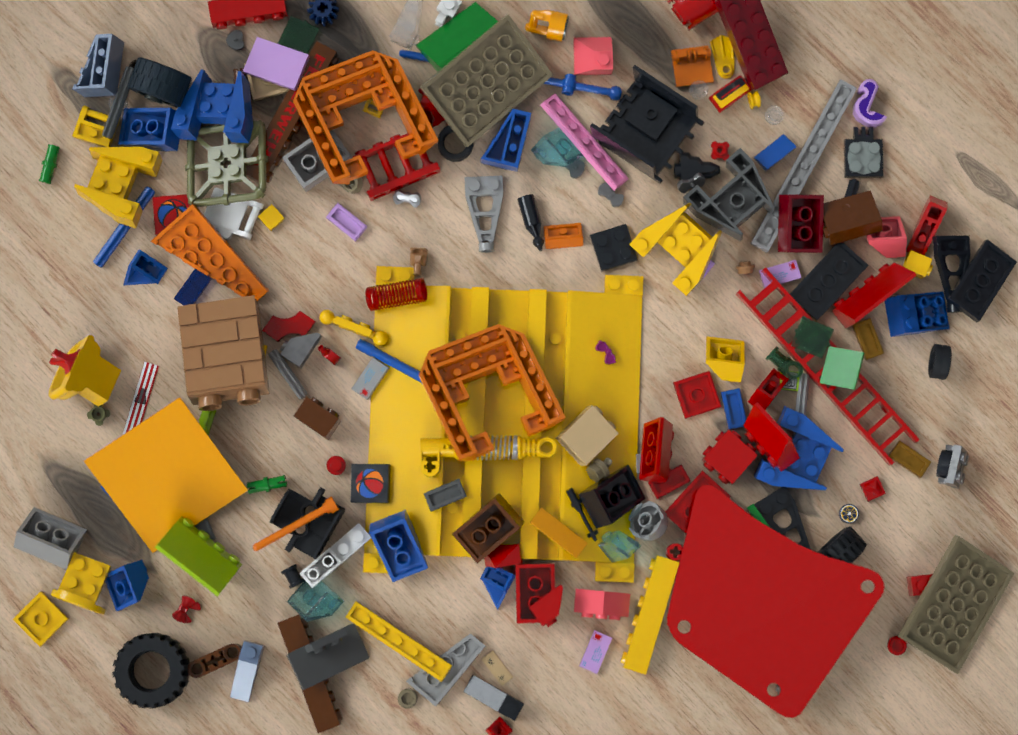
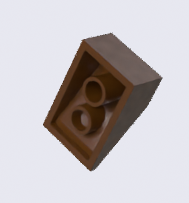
[452,493,525,564]

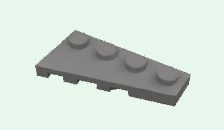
[406,633,486,706]

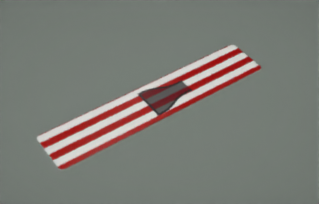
[123,362,159,434]

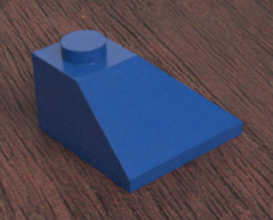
[105,560,149,612]

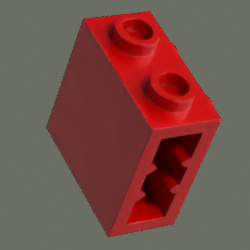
[702,430,758,485]

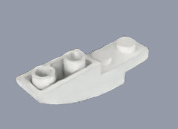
[299,523,371,588]

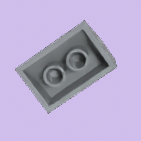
[14,507,87,570]

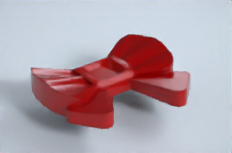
[172,595,201,623]

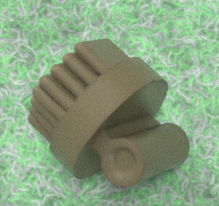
[586,458,612,483]

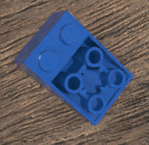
[884,291,950,337]

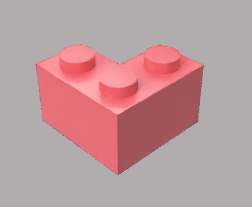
[574,589,630,620]

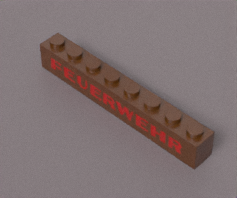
[246,41,339,183]

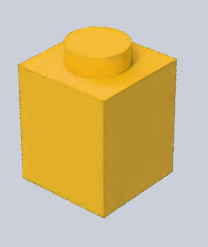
[903,251,933,279]

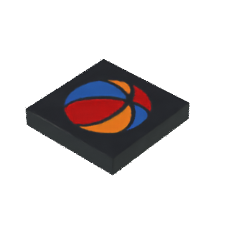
[350,464,390,503]

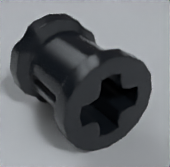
[281,564,305,589]

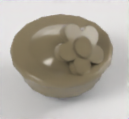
[342,177,363,194]

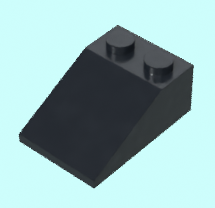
[578,465,646,529]

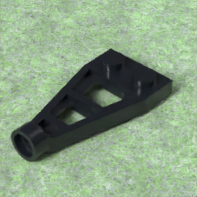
[933,235,971,313]
[754,487,811,550]

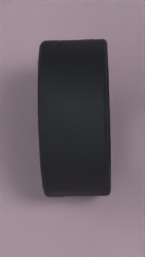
[438,125,473,162]

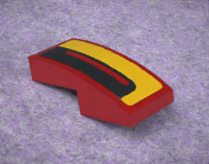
[709,75,752,113]

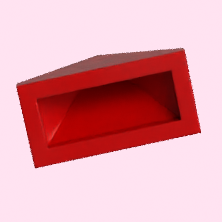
[485,544,522,568]

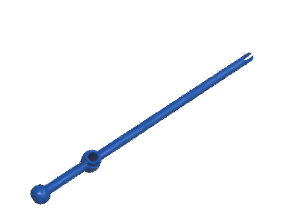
[399,50,622,101]

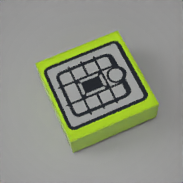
[779,370,800,392]

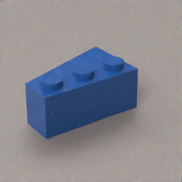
[481,109,531,172]

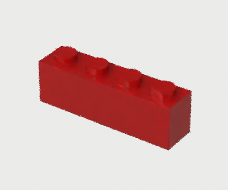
[208,0,288,30]

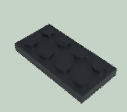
[947,239,1017,323]
[790,242,869,321]

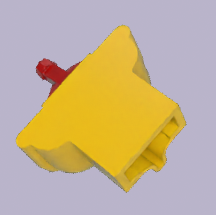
[48,335,121,407]

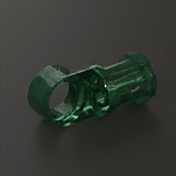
[765,346,803,380]

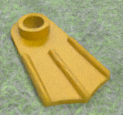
[710,35,735,79]

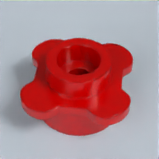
[710,141,730,160]

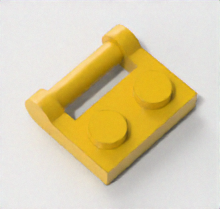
[72,105,120,147]

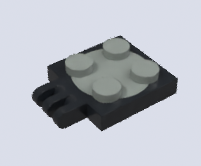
[844,127,883,178]

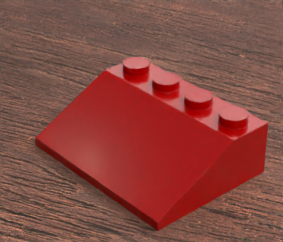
[832,262,917,329]

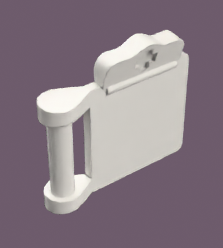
[204,187,264,240]

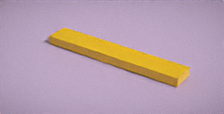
[345,601,452,682]

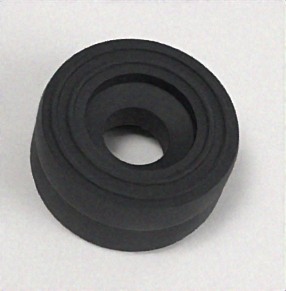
[928,344,952,380]

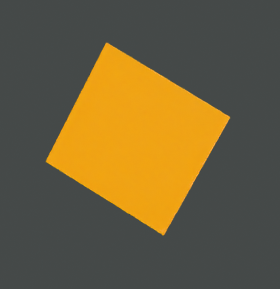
[84,397,248,553]

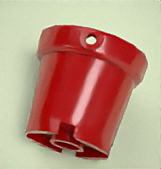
[667,0,718,31]

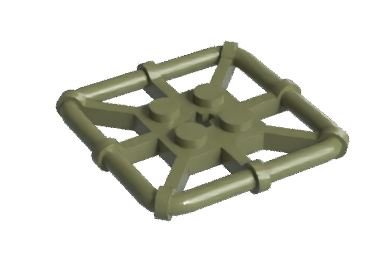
[185,120,268,207]

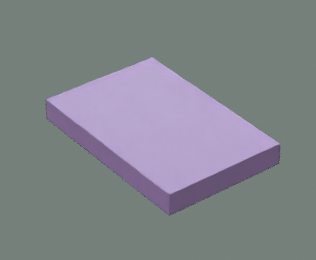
[243,37,310,91]

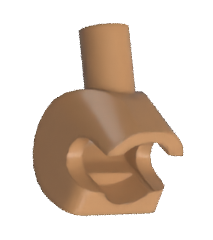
[410,248,428,276]

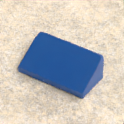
[754,134,796,172]

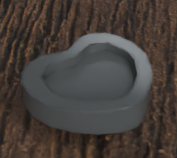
[226,30,244,50]
[566,158,585,179]

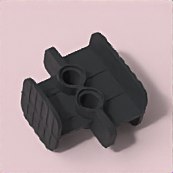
[270,487,345,559]

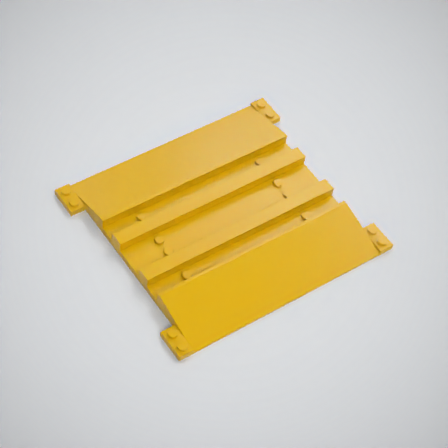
[363,266,643,583]

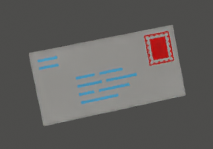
[352,357,390,400]

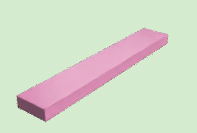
[540,94,629,191]

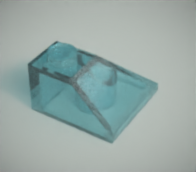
[531,127,584,167]
[287,581,344,622]

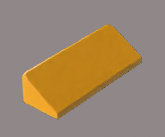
[530,508,588,558]

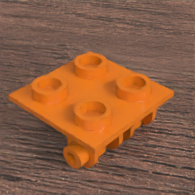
[671,45,714,87]

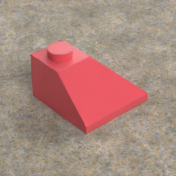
[574,37,613,75]
[866,216,907,258]

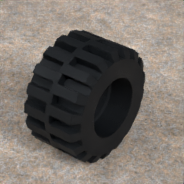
[818,526,867,563]

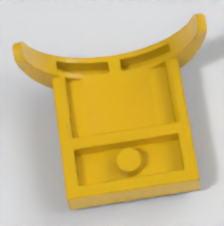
[51,552,111,615]

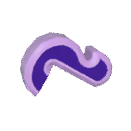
[853,79,887,127]

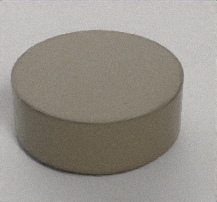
[398,689,417,709]

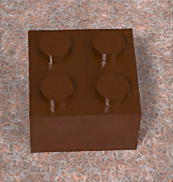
[294,397,341,440]

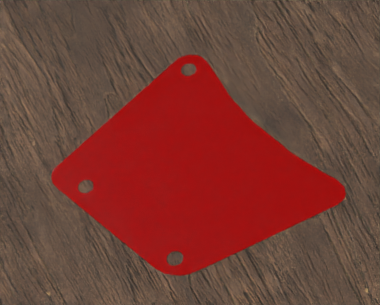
[667,485,884,718]

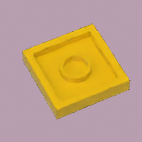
[13,591,69,647]

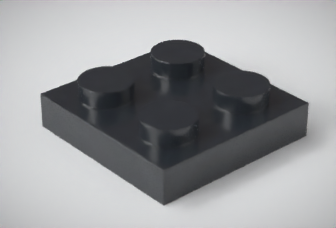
[590,224,638,272]

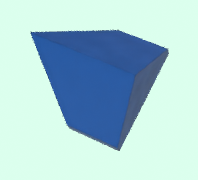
[123,249,168,285]
[480,566,515,610]

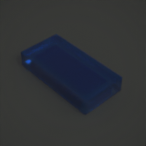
[174,269,212,305]

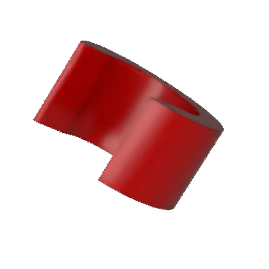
[318,345,341,365]

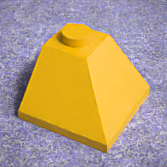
[706,336,745,382]

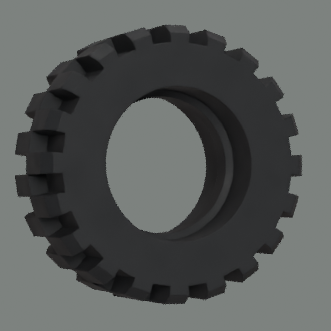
[112,633,190,709]

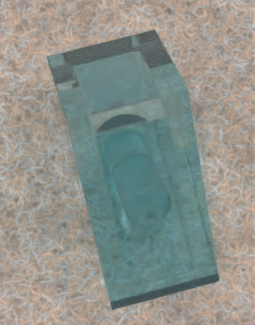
[598,530,641,562]

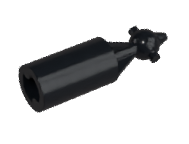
[517,194,544,252]

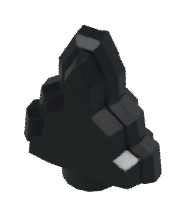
[674,152,720,189]

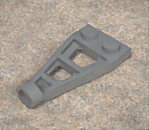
[465,176,503,253]

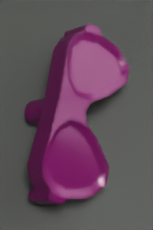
[595,340,616,365]

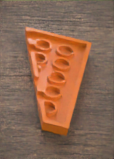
[151,204,269,301]

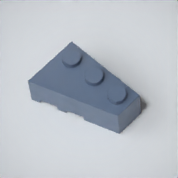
[72,34,124,97]

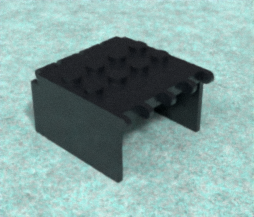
[590,65,704,184]

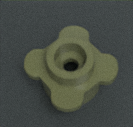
[87,404,110,426]

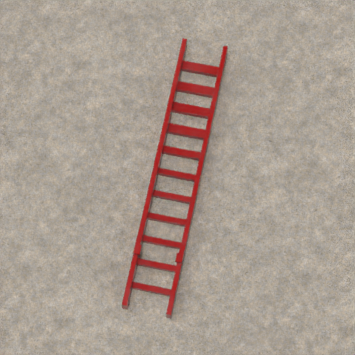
[736,267,920,466]

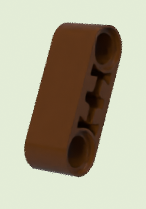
[188,643,242,678]

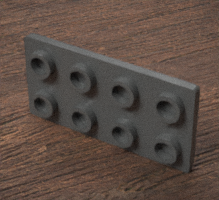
[287,623,369,690]

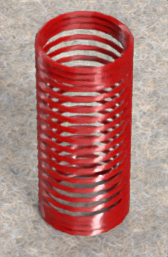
[365,278,427,311]

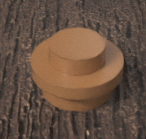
[736,261,755,274]

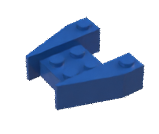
[171,69,253,143]
[754,405,844,490]

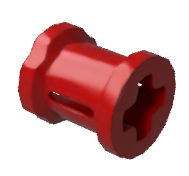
[665,543,683,561]

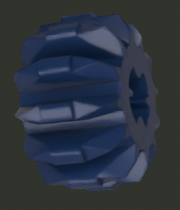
[307,0,339,27]

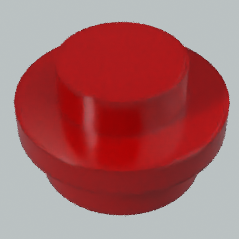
[327,456,346,475]
[887,636,907,655]

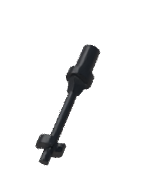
[566,488,598,542]

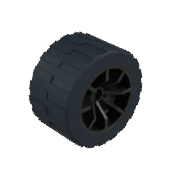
[127,57,192,108]

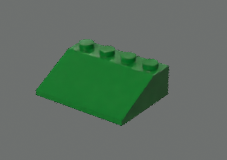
[416,2,498,72]

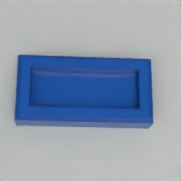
[721,388,747,430]

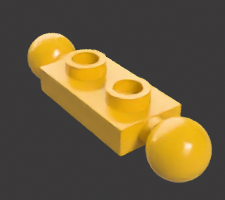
[319,310,388,346]

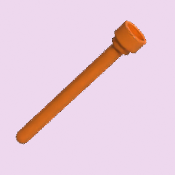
[253,496,339,551]

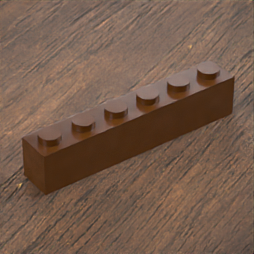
[277,614,343,733]

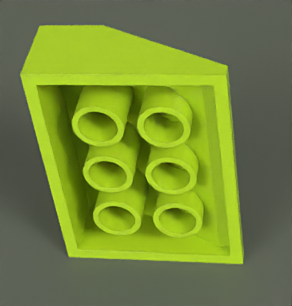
[155,517,243,597]

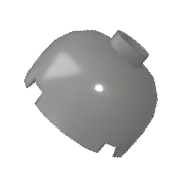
[629,501,668,541]

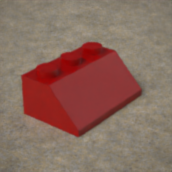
[743,402,800,472]
[639,417,674,484]

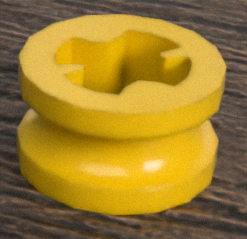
[747,91,761,109]

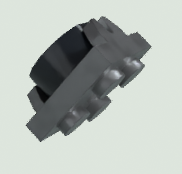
[936,445,969,489]

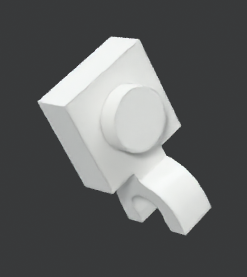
[435,0,462,27]

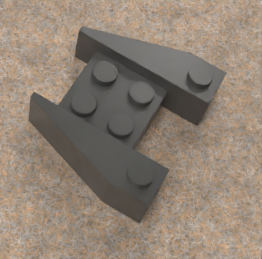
[683,148,774,241]

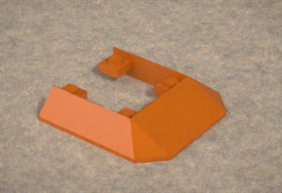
[293,50,438,184]
[419,324,566,461]

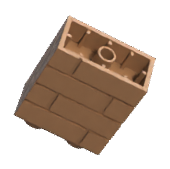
[177,295,270,411]

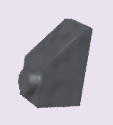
[280,333,322,368]

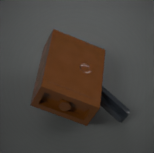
[823,179,883,245]

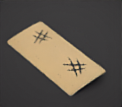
[482,651,513,686]

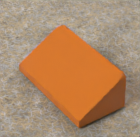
[543,223,583,249]

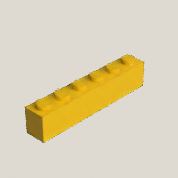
[620,555,679,675]

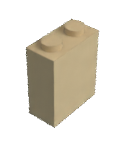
[556,405,619,466]

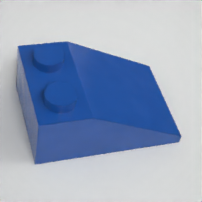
[118,108,180,151]
[369,510,428,582]

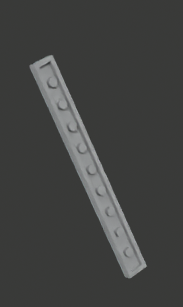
[751,79,857,253]

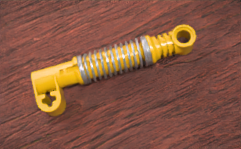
[420,435,557,477]

